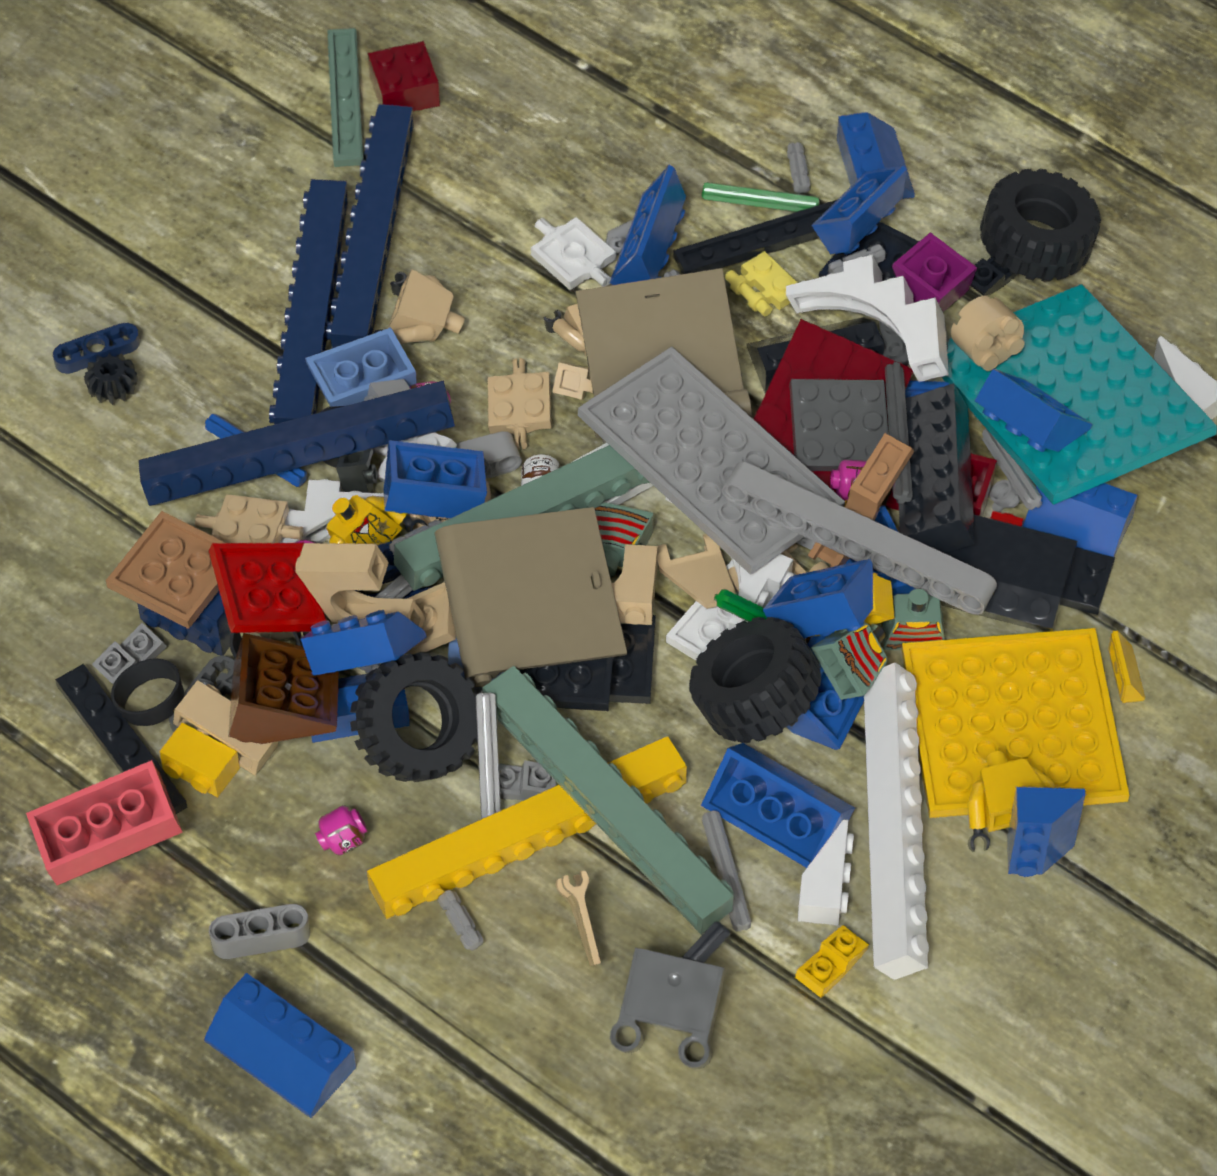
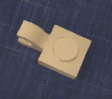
[552,361,593,400]

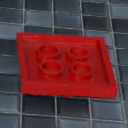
[209,543,326,633]

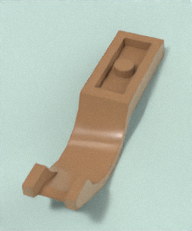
[808,433,914,567]

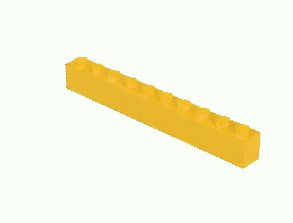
[367,736,687,919]

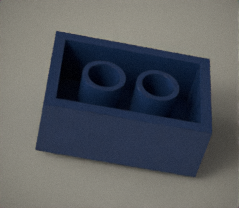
[137,591,231,656]

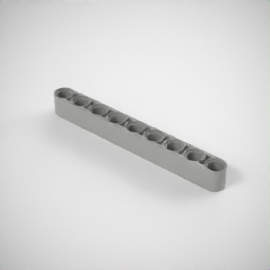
[722,462,997,615]

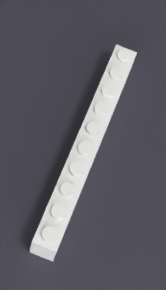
[864,662,929,980]

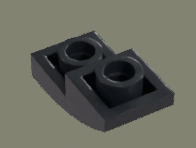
[970,257,1019,296]

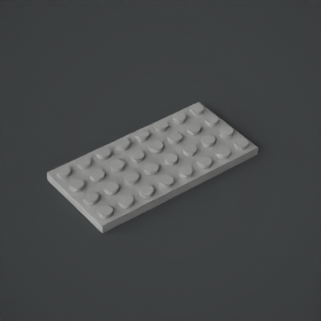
[577,347,845,575]

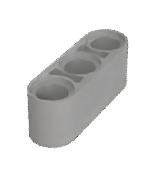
[456,431,522,479]
[209,904,310,959]

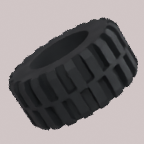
[980,169,1101,281]
[689,617,821,743]
[350,652,478,782]

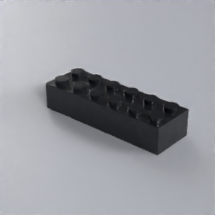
[899,383,975,553]

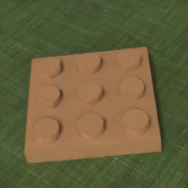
[106,511,226,629]

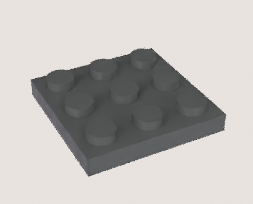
[789,379,888,471]

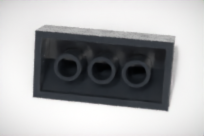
[747,317,884,394]

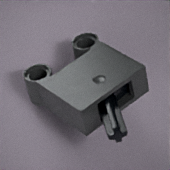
[610,921,730,1069]

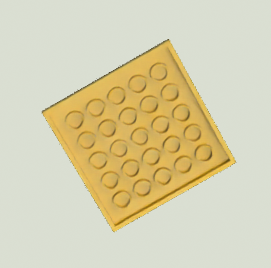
[901,628,1129,818]

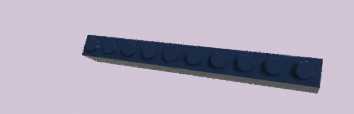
[326,104,414,348]
[269,179,349,424]
[138,380,455,506]

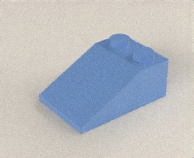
[305,328,416,407]

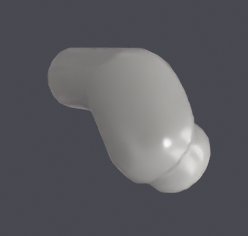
[605,220,632,256]

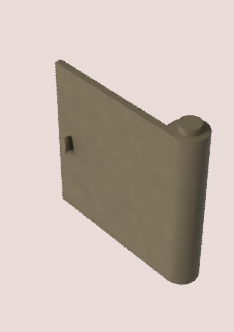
[576,268,752,443]
[434,507,627,687]

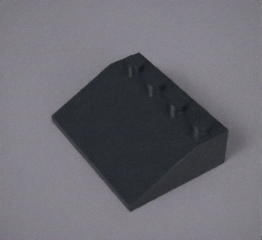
[940,514,1078,632]

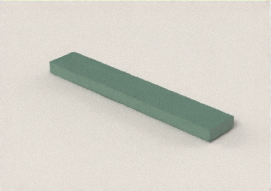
[327,28,363,167]

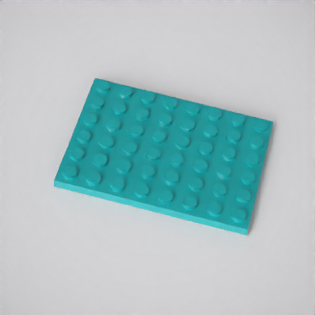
[941,284,1217,505]

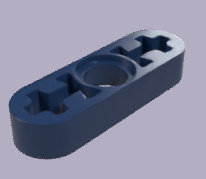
[53,323,140,374]

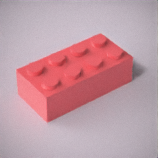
[26,760,183,885]

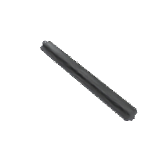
[885,362,913,504]

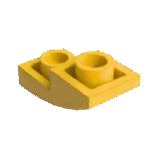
[795,925,869,998]

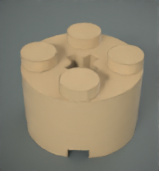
[951,296,1024,371]

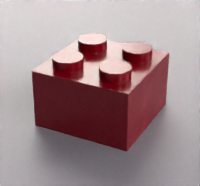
[368,41,440,112]

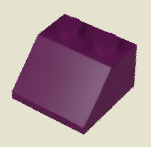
[892,232,977,312]

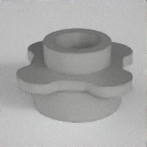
[990,480,1020,512]

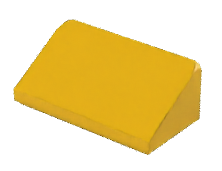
[1108,630,1145,703]

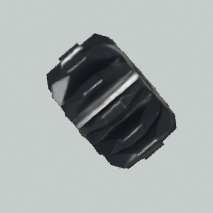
[84,351,138,405]

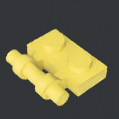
[725,251,797,317]

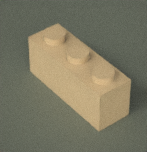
[173,680,279,776]

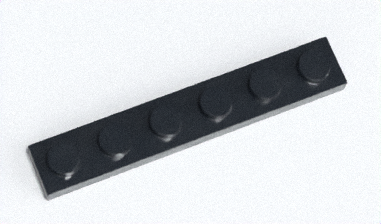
[673,199,838,274]
[55,664,188,814]

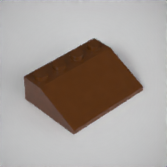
[228,633,339,744]

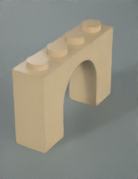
[296,543,425,628]
[612,544,658,625]

